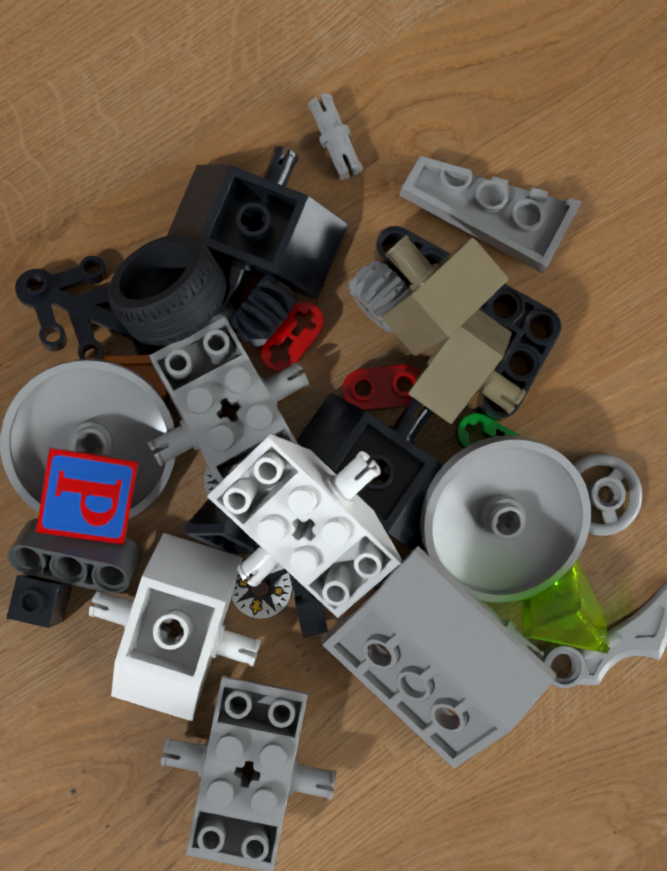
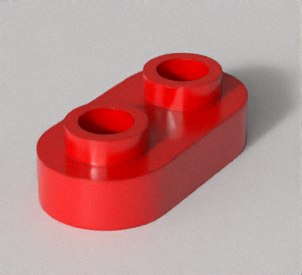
[342,364,420,411]

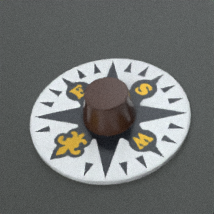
[231,572,292,619]

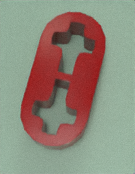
[261,302,324,374]

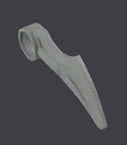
[540,580,667,689]

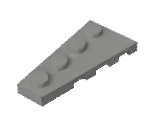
[399,156,582,273]

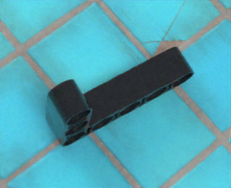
[374,226,562,422]

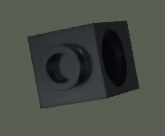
[6,574,72,628]

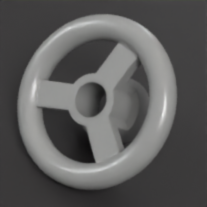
[573,453,643,536]

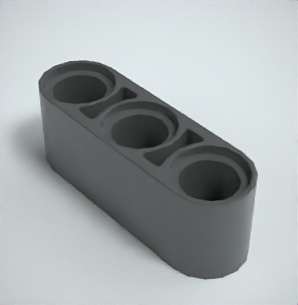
[7,518,142,593]

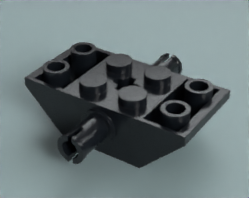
[167,146,348,309]
[296,392,443,551]

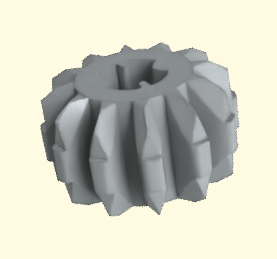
[348,260,409,333]

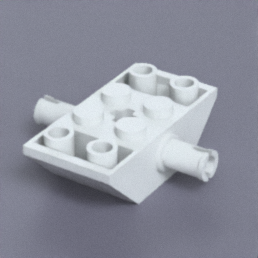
[207,434,402,618]
[89,533,261,721]

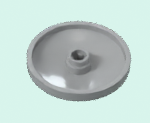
[0,358,175,519]
[420,435,591,603]

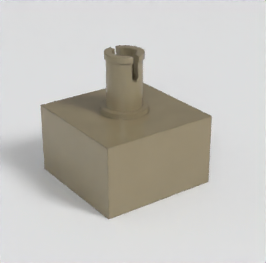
[381,234,509,356]
[408,309,526,424]

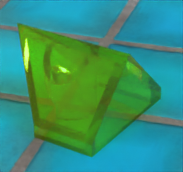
[521,558,610,654]

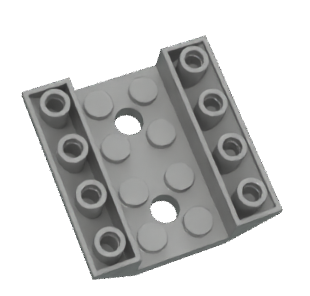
[320,547,557,769]

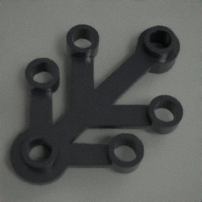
[15,256,166,360]

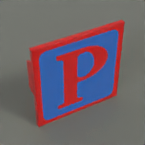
[36,447,139,545]

